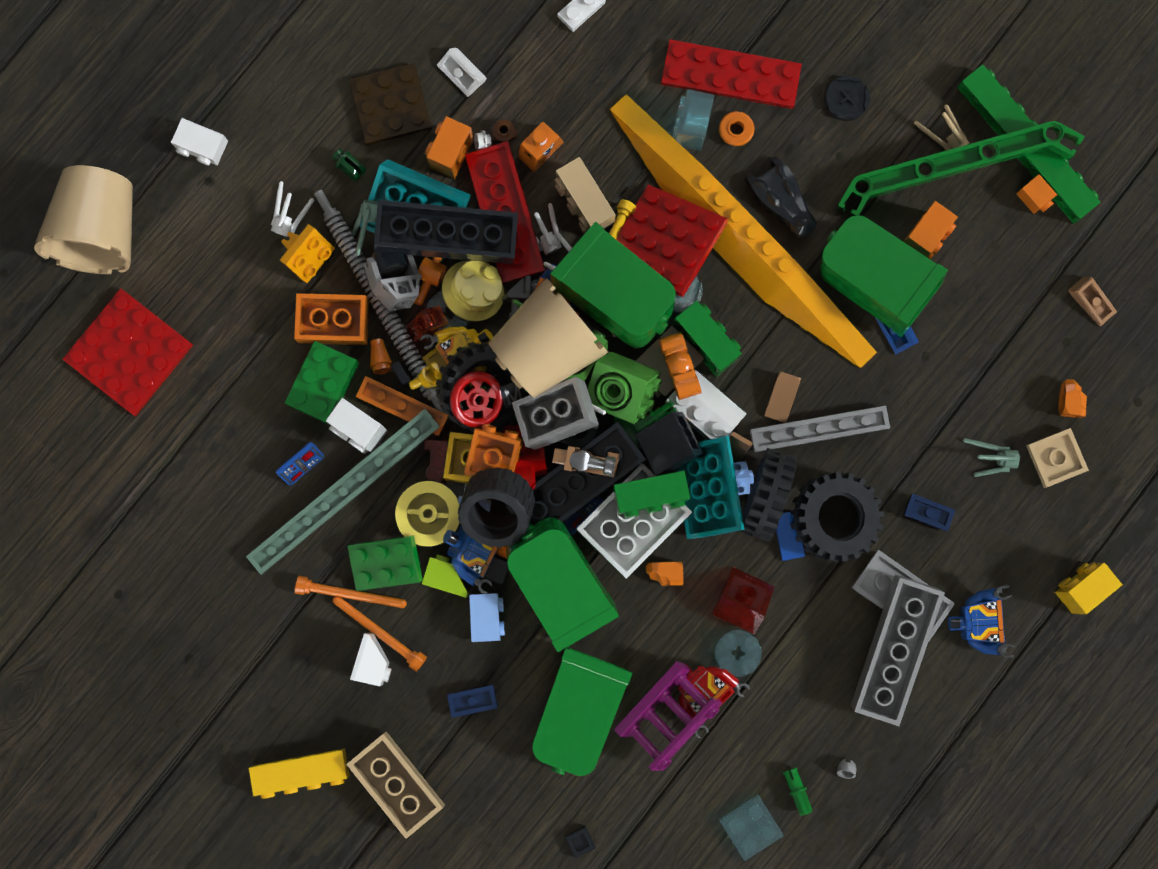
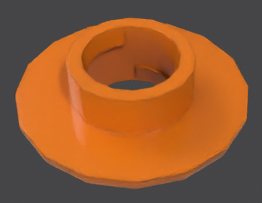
[719,111,755,146]

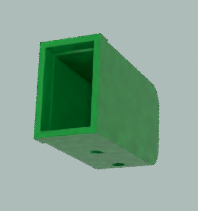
[820,216,948,337]
[550,222,676,348]
[506,518,619,652]
[533,647,632,776]

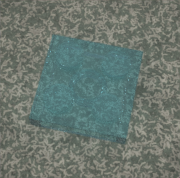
[719,794,784,861]

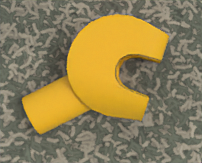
[409,362,442,390]

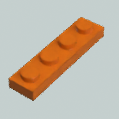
[356,376,448,436]

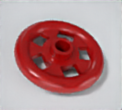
[450,371,503,427]

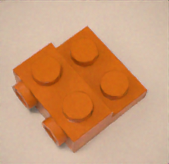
[464,424,523,476]

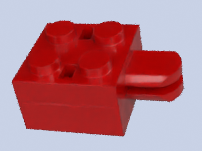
[496,424,548,490]

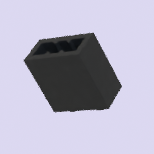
[636,412,703,476]

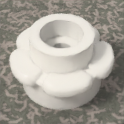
[474,130,491,151]

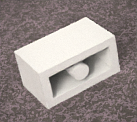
[171,118,228,166]

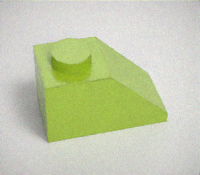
[422,555,469,598]

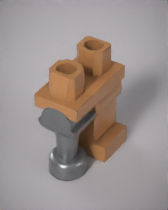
[552,446,620,477]

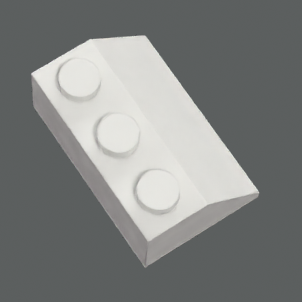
[665,369,746,440]

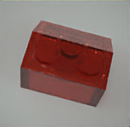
[712,567,775,634]

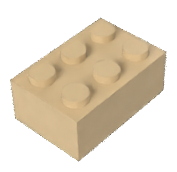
[554,157,616,234]

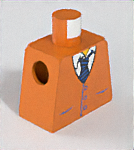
[518,122,564,173]

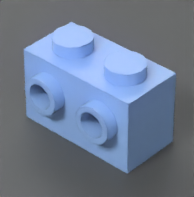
[469,593,505,642]

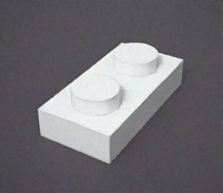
[558,0,606,32]

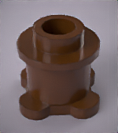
[491,120,518,146]

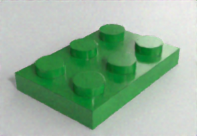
[347,535,423,591]

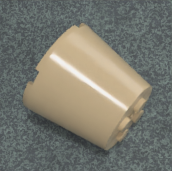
[34,165,133,274]
[488,278,608,398]

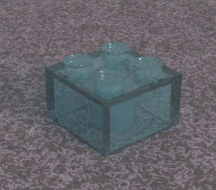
[672,89,714,151]

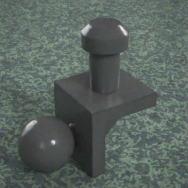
[502,276,538,319]

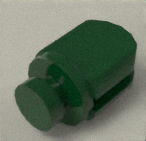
[332,148,366,182]

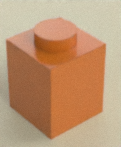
[1016,174,1057,214]

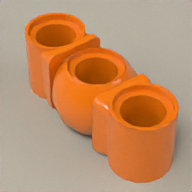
[659,332,702,400]

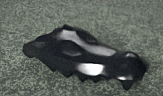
[745,157,817,238]

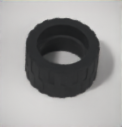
[458,467,535,547]

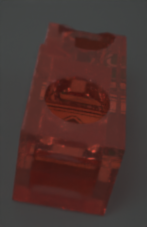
[406,305,449,344]
[424,440,449,483]

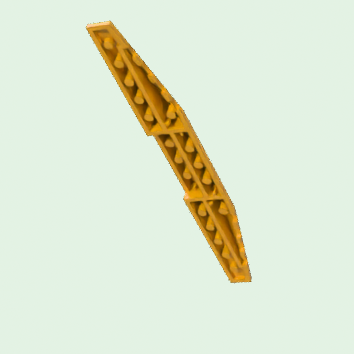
[610,94,877,368]

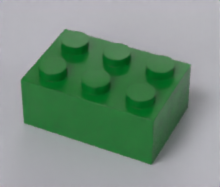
[673,300,742,377]
[285,341,360,425]
[613,471,690,519]

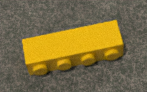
[249,748,350,799]

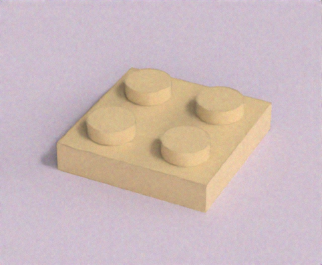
[1026,428,1089,488]

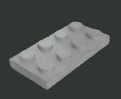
[851,550,955,642]

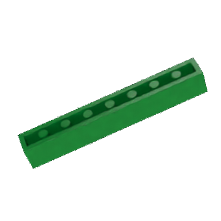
[957,65,1101,224]

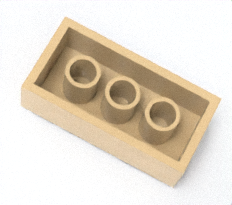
[346,732,445,839]

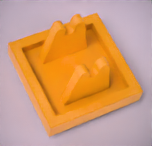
[280,224,335,283]

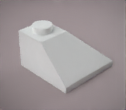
[350,632,391,686]

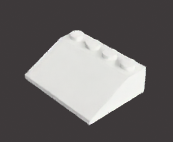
[576,463,692,579]

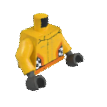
[420,326,493,391]

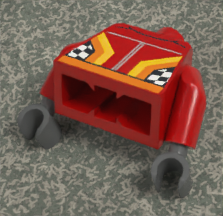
[678,665,750,738]

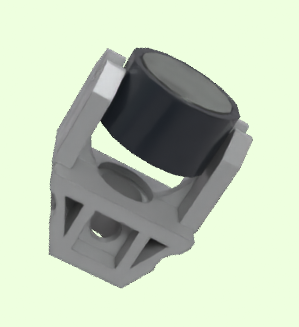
[364,252,421,311]

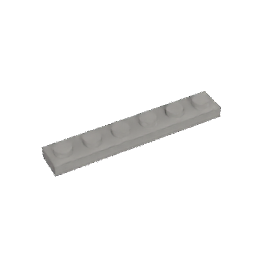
[750,406,890,453]

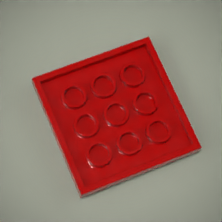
[616,185,728,298]
[63,288,193,416]

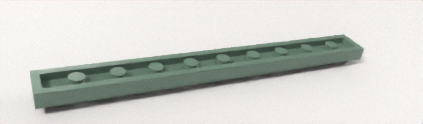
[246,409,440,574]

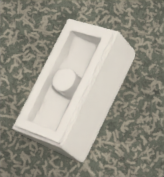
[437,48,487,97]

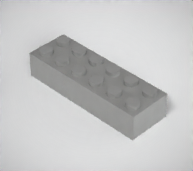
[850,574,945,726]

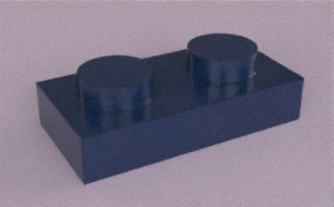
[903,494,956,532]
[447,685,498,718]

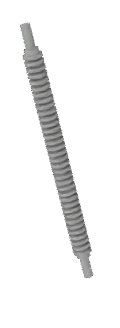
[314,190,448,419]

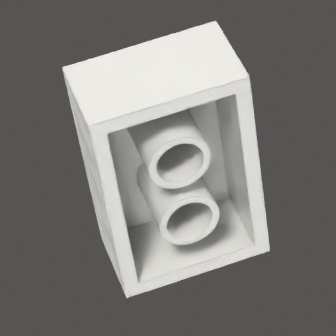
[326,398,389,454]

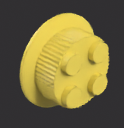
[442,260,504,321]
[395,481,460,546]

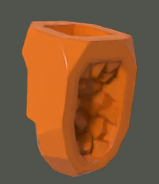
[1058,379,1087,418]
[646,562,683,586]

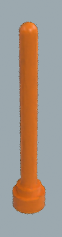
[295,575,407,608]
[333,596,427,672]

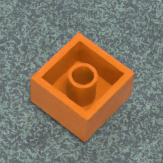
[425,116,474,180]
[903,201,958,259]

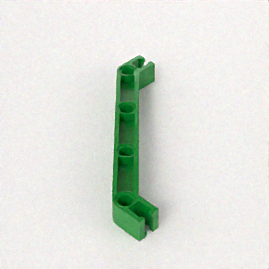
[837,121,1085,217]

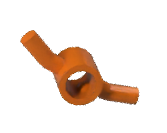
[414,257,447,306]

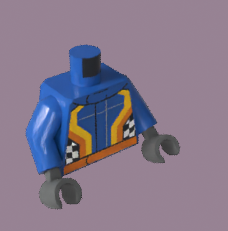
[443,526,498,594]
[948,585,1015,658]

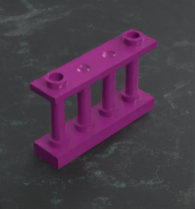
[614,661,722,771]

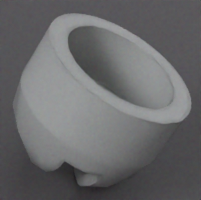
[837,759,856,779]

